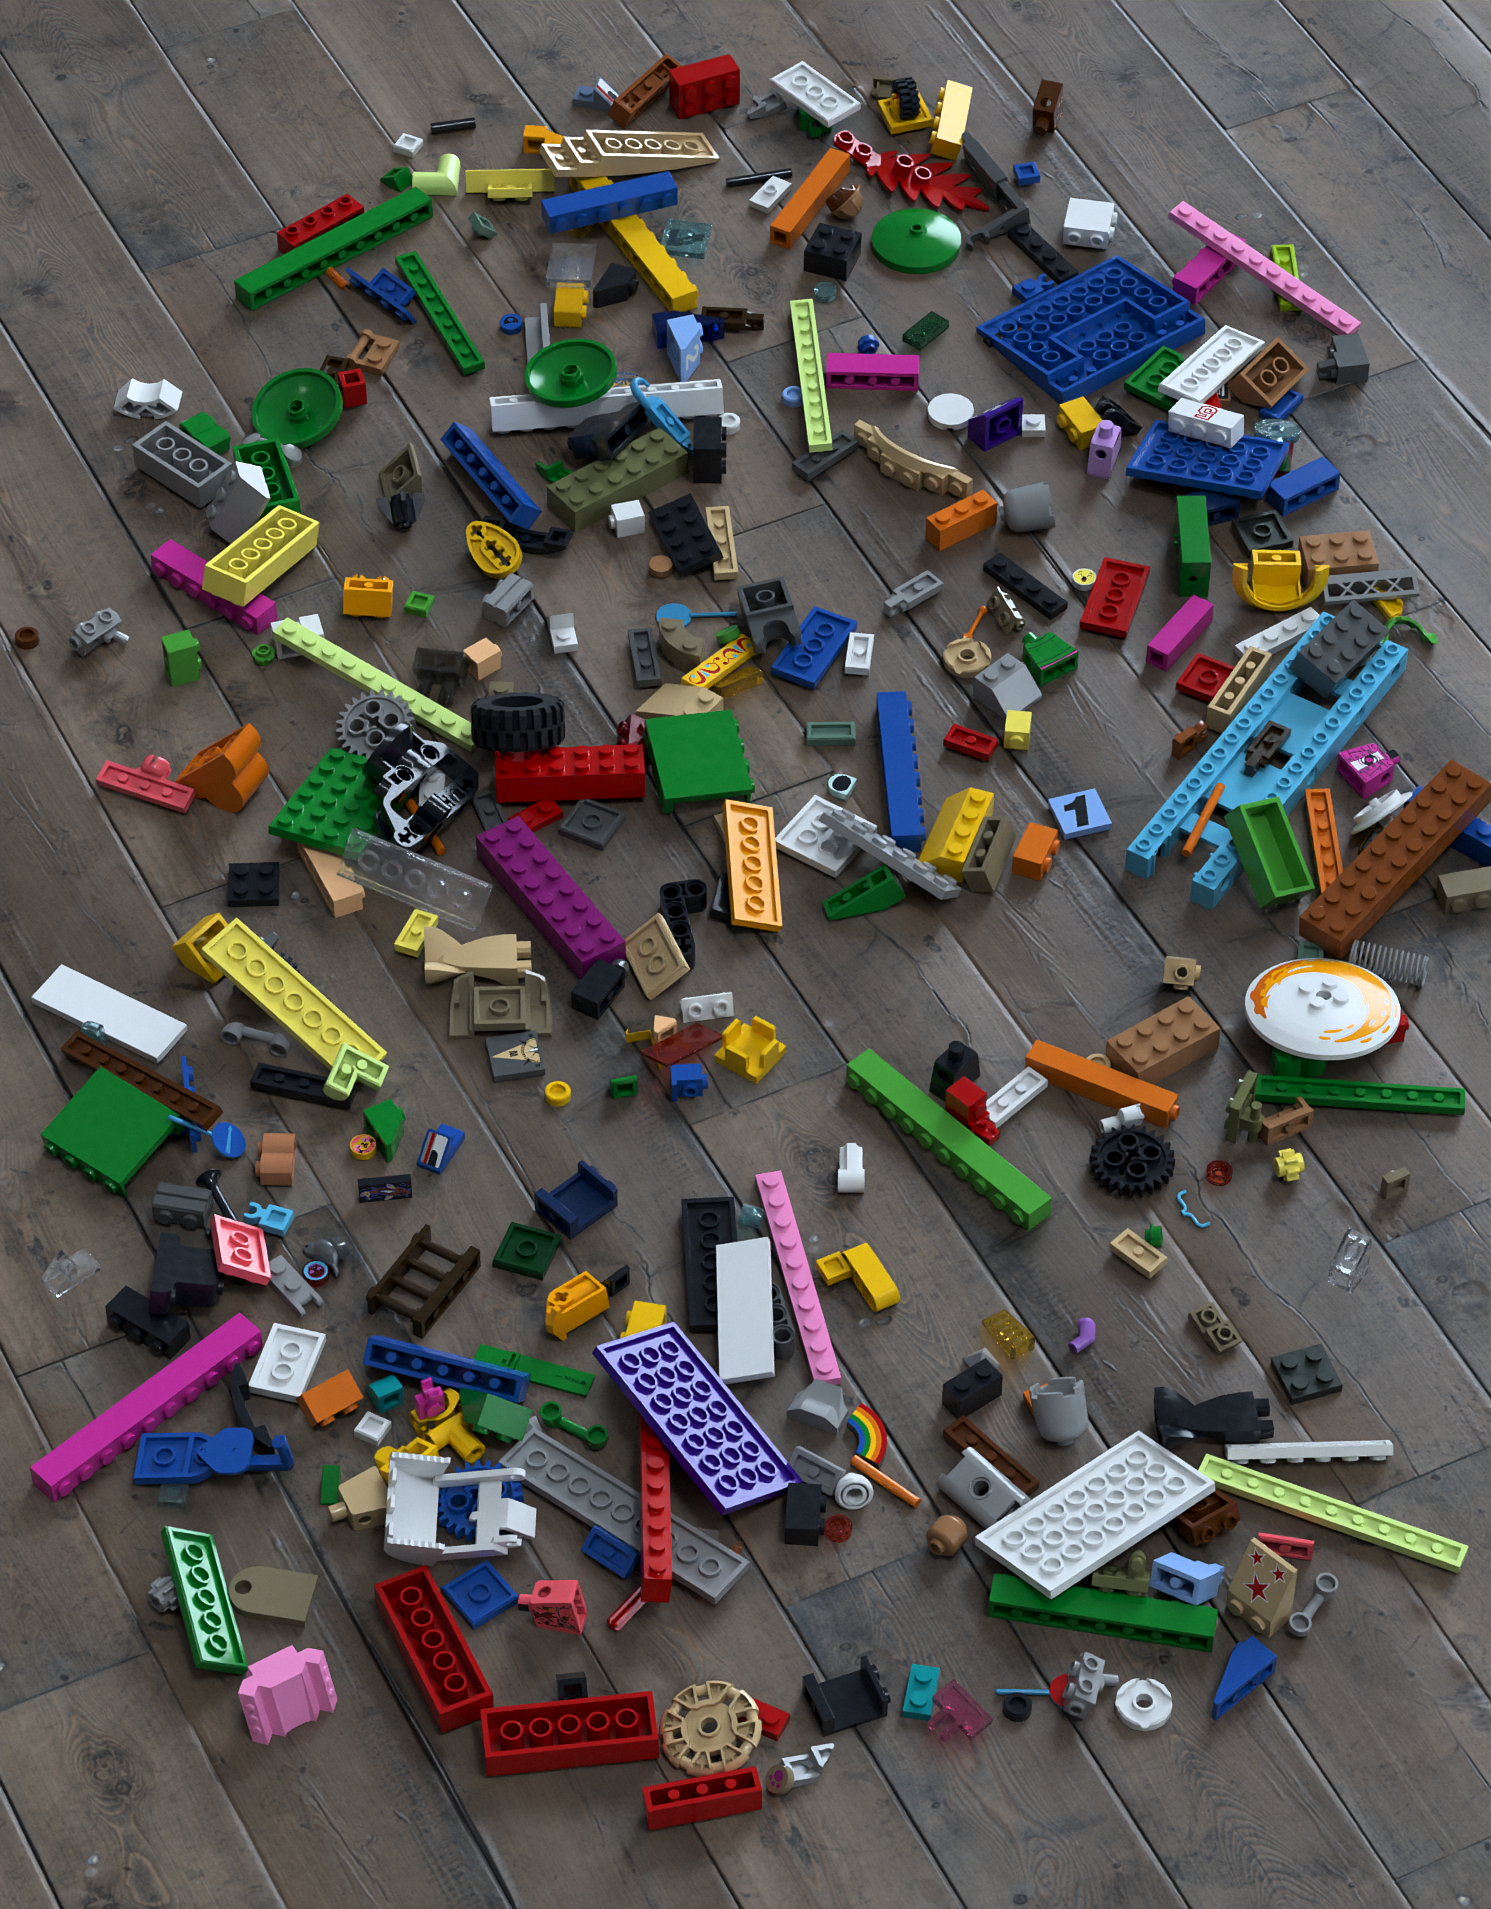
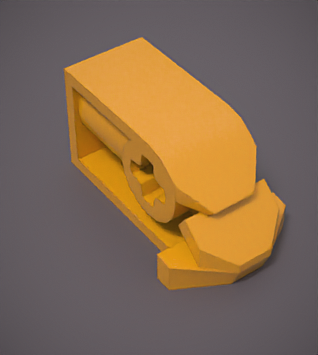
[545,1271,610,1341]

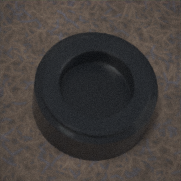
[1003,1692,1032,1722]

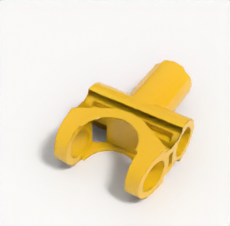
[409,1388,486,1464]

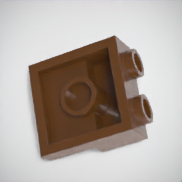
[1171,1488,1240,1546]

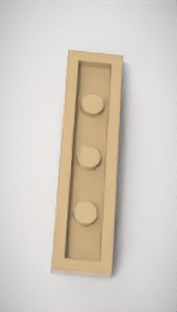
[705,506,738,580]

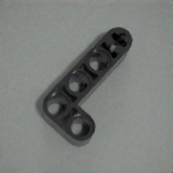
[660,879,707,972]

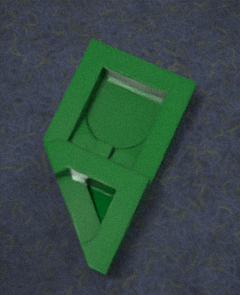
[535,460,573,484]

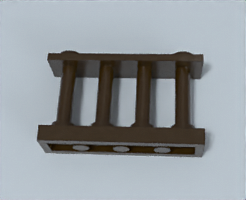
[366,1224,481,1339]

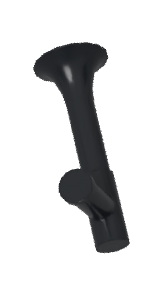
[196,1169,239,1240]

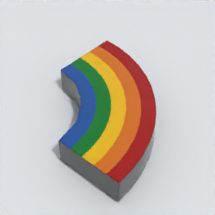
[846,1403,887,1470]

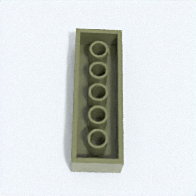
[547,427,688,533]

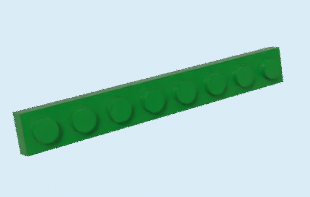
[395,251,485,375]
[1255,1075,1465,1115]

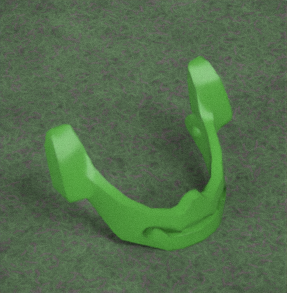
[1378,616,1439,650]

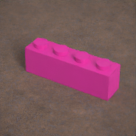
[1172,233,1246,305]
[826,353,919,391]

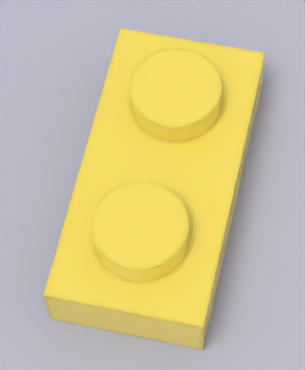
[394,909,438,958]

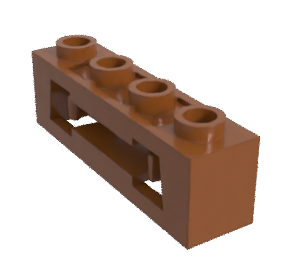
[608,53,682,129]

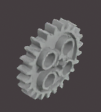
[336,689,416,760]

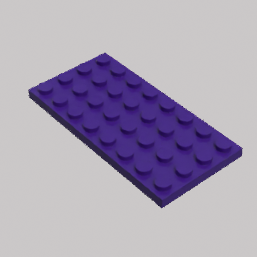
[592,1322,803,1516]

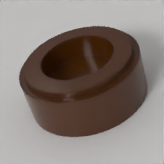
[15,627,40,650]

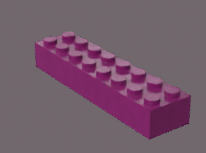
[476,816,626,980]

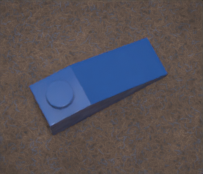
[1212,1635,1277,1721]

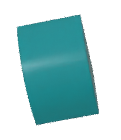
[365,1375,404,1414]

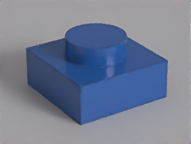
[1013,161,1041,186]

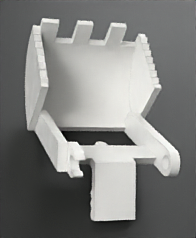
[384,1452,536,1566]

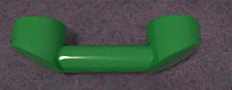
[540,1401,609,1449]

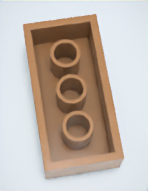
[1105,996,1220,1084]

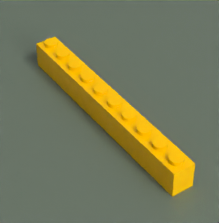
[569,176,699,316]

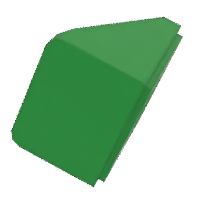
[380,167,413,192]
[609,1075,638,1099]

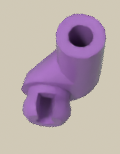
[1068,1317,1096,1354]

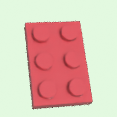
[210,1214,271,1286]

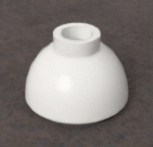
[835,1473,873,1510]

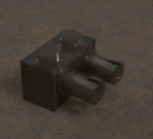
[412,647,469,705]

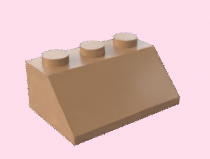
[1227,336,1310,409]

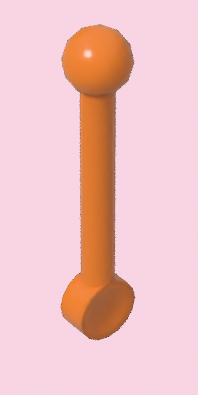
[963,606,988,639]

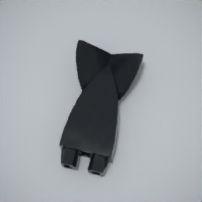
[1154,1387,1274,1450]

